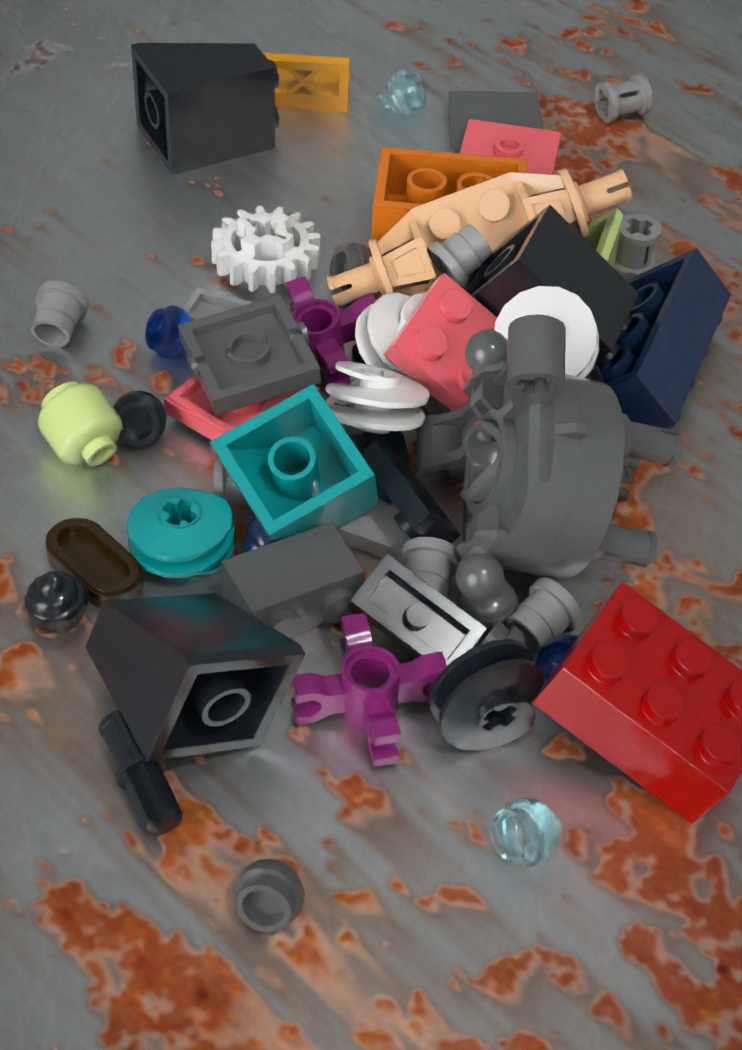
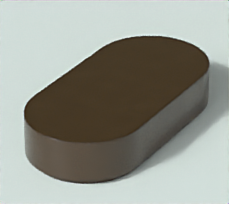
[45,518,144,609]

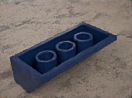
[600,248,731,429]

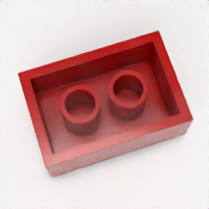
[532,581,742,824]

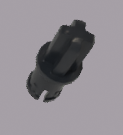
[98,710,183,836]

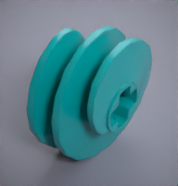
[126,487,235,578]

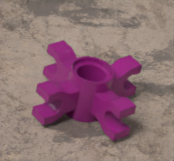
[285,276,376,384]
[291,613,447,767]

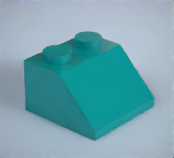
[210,384,379,540]

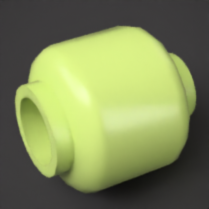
[38,381,123,466]

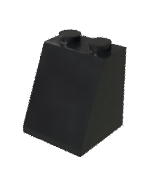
[131,43,279,175]
[464,204,639,369]
[85,593,306,761]

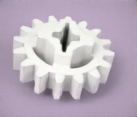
[211,206,320,293]

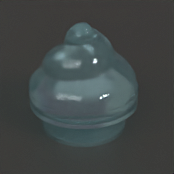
[378,70,426,116]
[491,797,562,868]

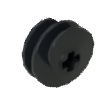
[429,639,544,751]

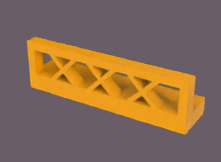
[262,52,351,113]

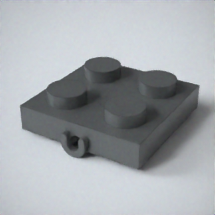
[178,294,321,416]

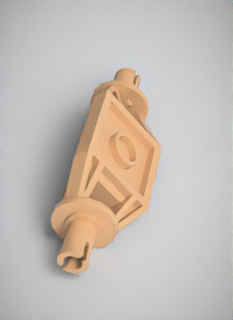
[326,168,633,309]

